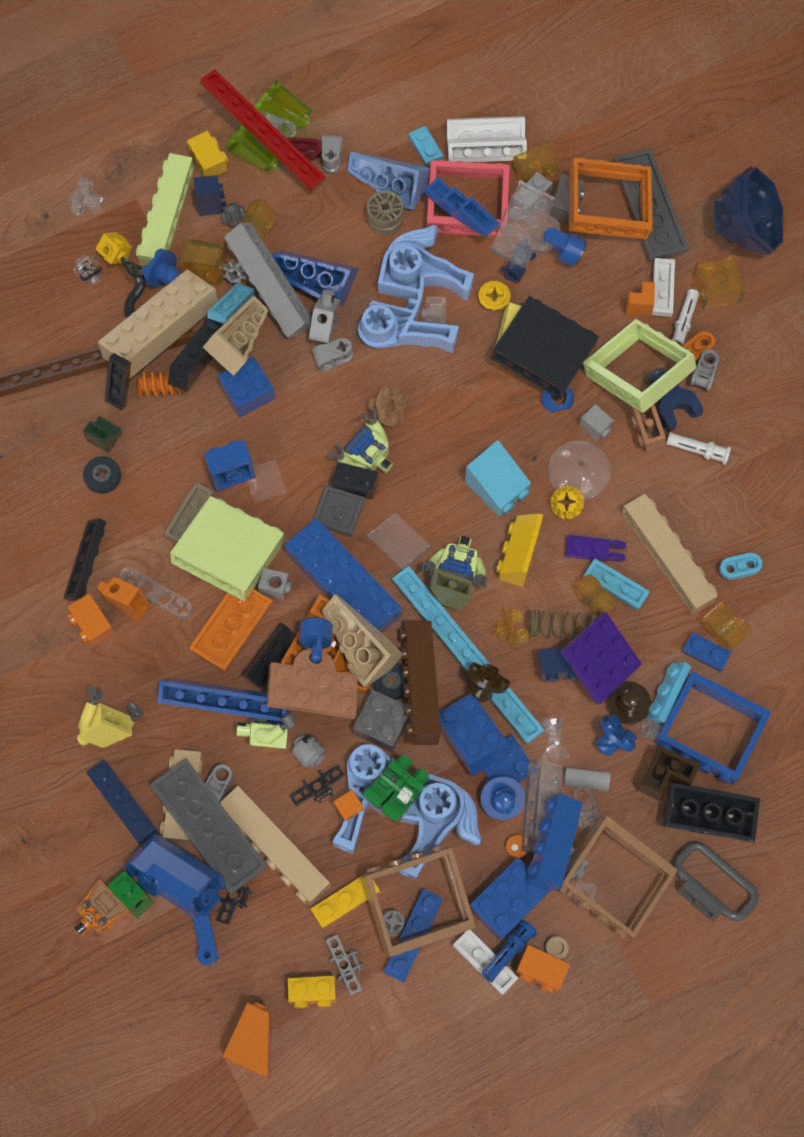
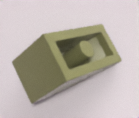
[430,568,474,611]

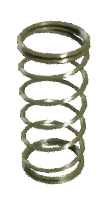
[530,610,597,639]

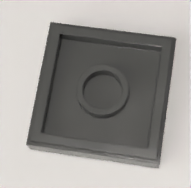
[313,486,366,537]

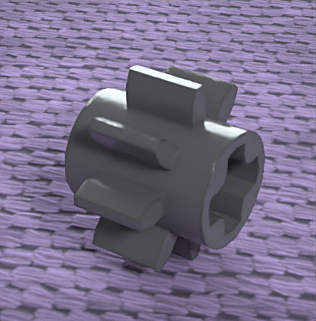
[221,202,246,226]

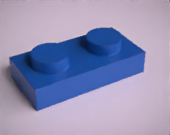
[682,632,731,673]

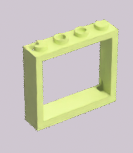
[583,319,696,413]

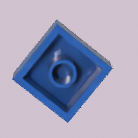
[218,356,275,418]
[204,439,256,492]

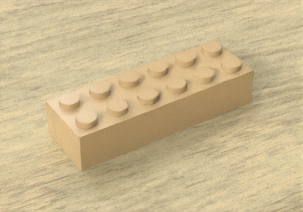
[98,269,218,378]

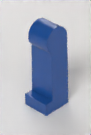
[184,912,218,966]

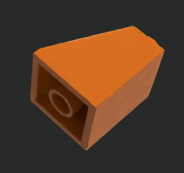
[222,1002,272,1080]

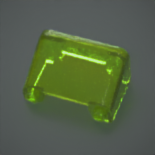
[224,80,312,172]

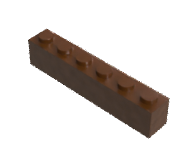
[400,620,441,745]

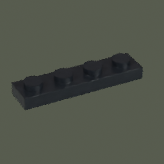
[64,518,106,601]

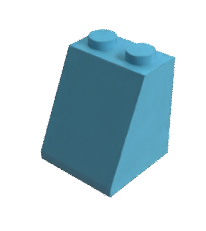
[465,440,531,517]

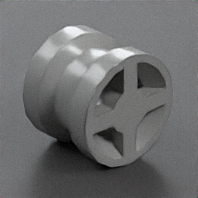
[383,910,404,936]

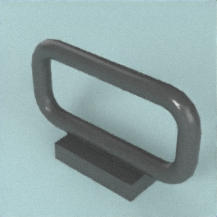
[674,842,759,922]

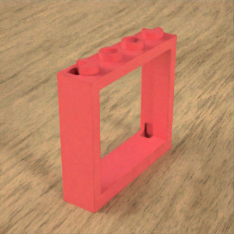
[427,160,510,237]

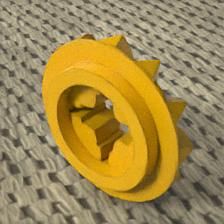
[478,281,511,312]
[550,485,584,519]

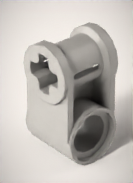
[322,135,342,174]
[312,338,353,371]
[690,349,719,392]
[205,764,234,802]

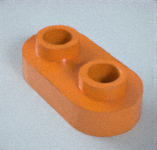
[681,331,715,363]

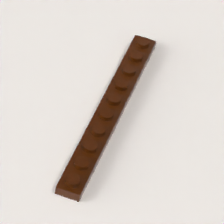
[0,326,196,397]

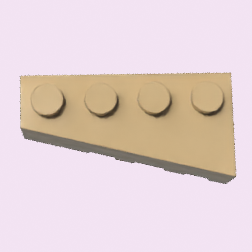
[203,296,269,376]

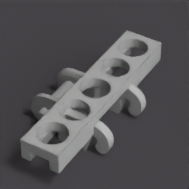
[326,935,364,996]

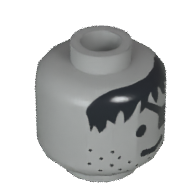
[292,735,325,768]

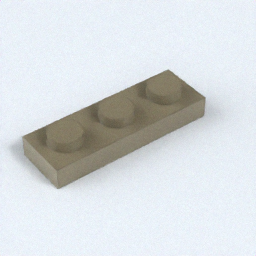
[164,482,214,543]

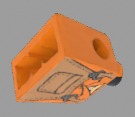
[74,879,132,937]

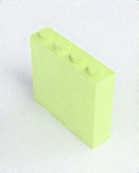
[170,496,284,601]

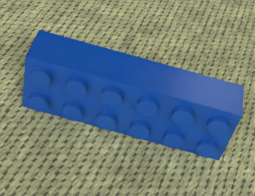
[284,518,402,633]

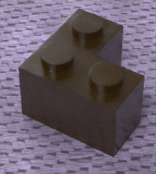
[638,745,700,800]

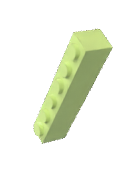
[136,153,194,266]

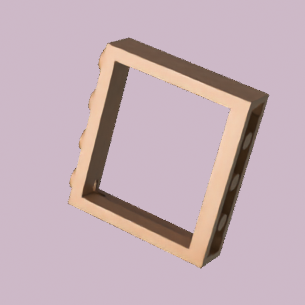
[560,816,678,939]
[361,845,476,957]

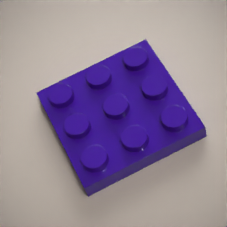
[560,612,642,704]

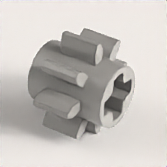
[223,258,248,284]

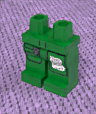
[363,754,429,825]

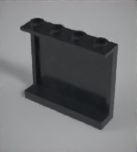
[490,296,600,400]

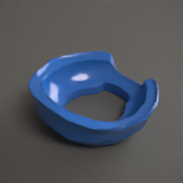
[541,387,574,413]

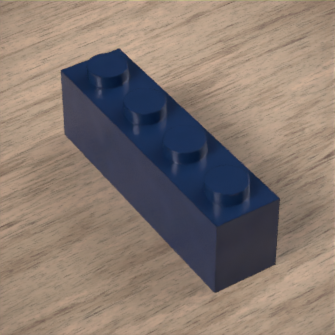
[86,759,159,847]

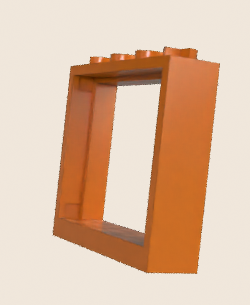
[569,158,653,240]

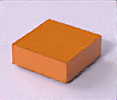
[333,790,364,822]

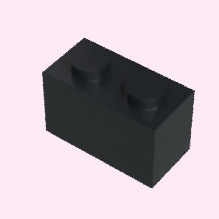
[332,462,379,500]

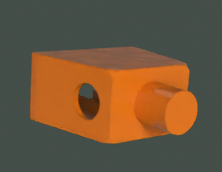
[97,577,151,622]

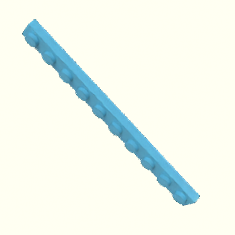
[392,566,544,745]

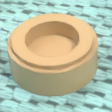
[545,936,569,960]

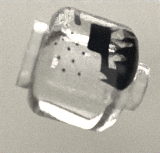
[73,254,103,286]

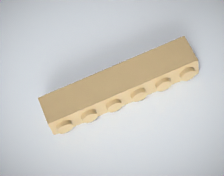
[622,494,718,615]
[220,786,331,905]

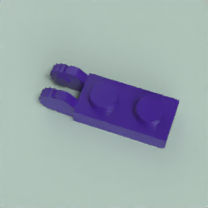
[565,535,626,562]

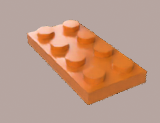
[188,589,273,672]

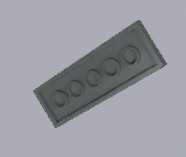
[613,149,689,262]
[149,758,268,895]

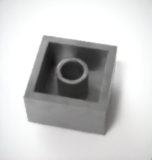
[353,690,409,753]

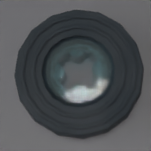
[372,662,407,700]

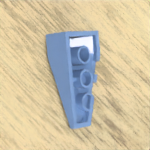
[347,151,430,210]

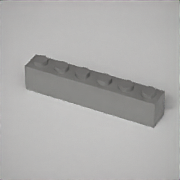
[224,223,312,338]

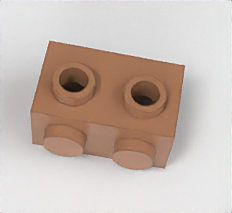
[631,404,667,452]

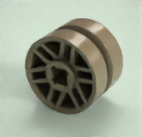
[367,191,403,235]

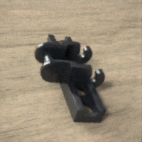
[289,765,345,807]
[217,885,253,925]

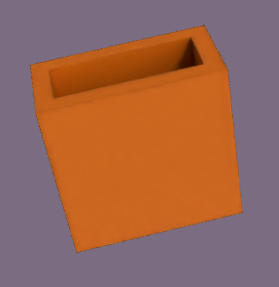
[626,282,655,317]

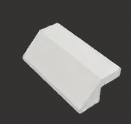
[447,116,527,162]

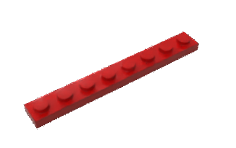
[200,69,326,191]

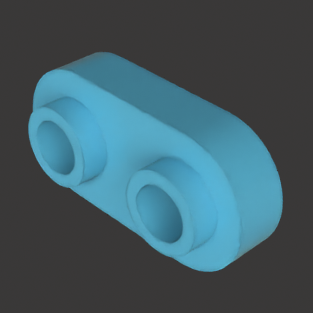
[719,553,762,580]

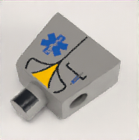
[309,290,340,343]

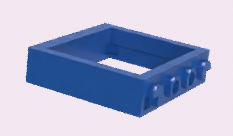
[655,671,772,785]

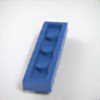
[382,889,443,983]

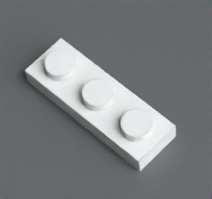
[652,258,675,317]
[453,930,518,995]

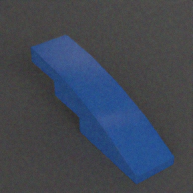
[424,177,500,237]

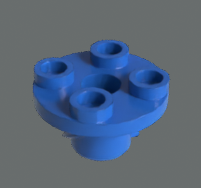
[142,248,181,288]
[596,714,637,756]
[480,775,525,820]

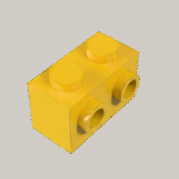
[186,131,228,177]
[288,976,336,1008]

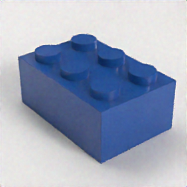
[439,694,510,776]
[470,858,550,942]

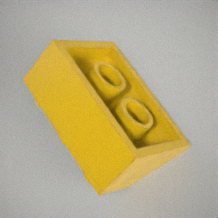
[496,514,543,587]

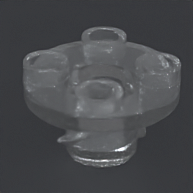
[68,177,104,217]

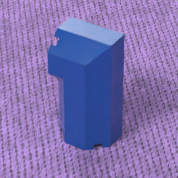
[124,832,225,919]

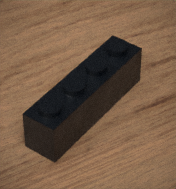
[168,318,223,392]

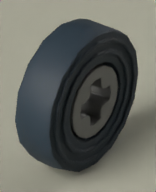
[83,456,121,494]

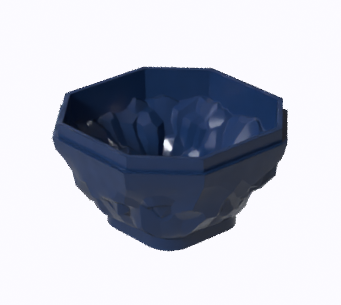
[714,166,783,255]

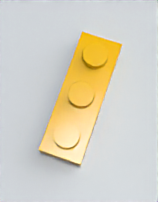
[311,872,380,929]

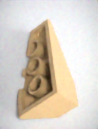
[322,594,403,687]

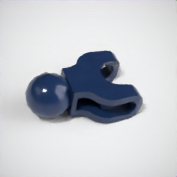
[647,368,703,432]

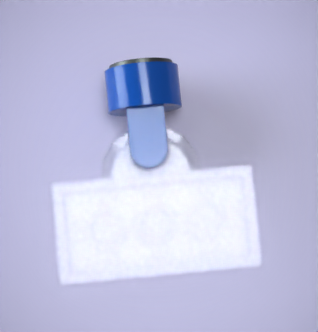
[489,180,587,268]

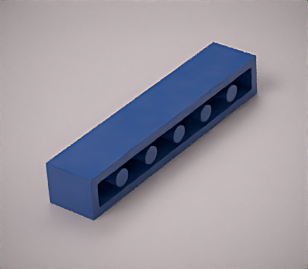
[157,678,293,722]

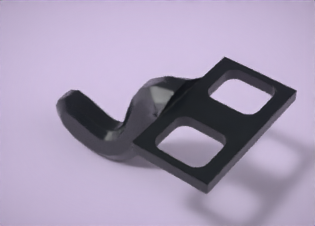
[120,257,146,318]

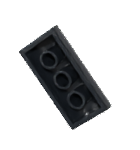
[663,782,760,843]

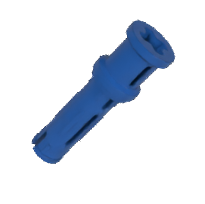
[481,920,537,983]

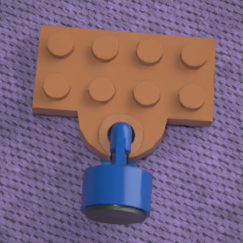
[267,617,358,719]

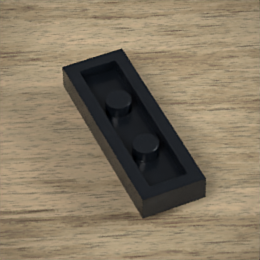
[105,353,131,411]
[242,623,296,688]

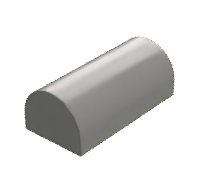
[563,768,611,792]

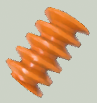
[138,371,182,397]

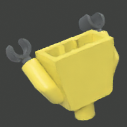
[77,685,143,748]

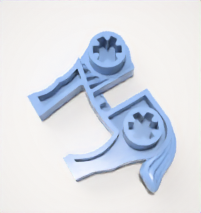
[358,225,474,353]
[333,744,481,881]

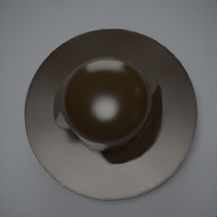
[467,662,511,702]
[607,681,651,726]

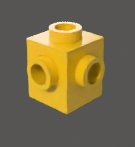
[96,232,132,264]

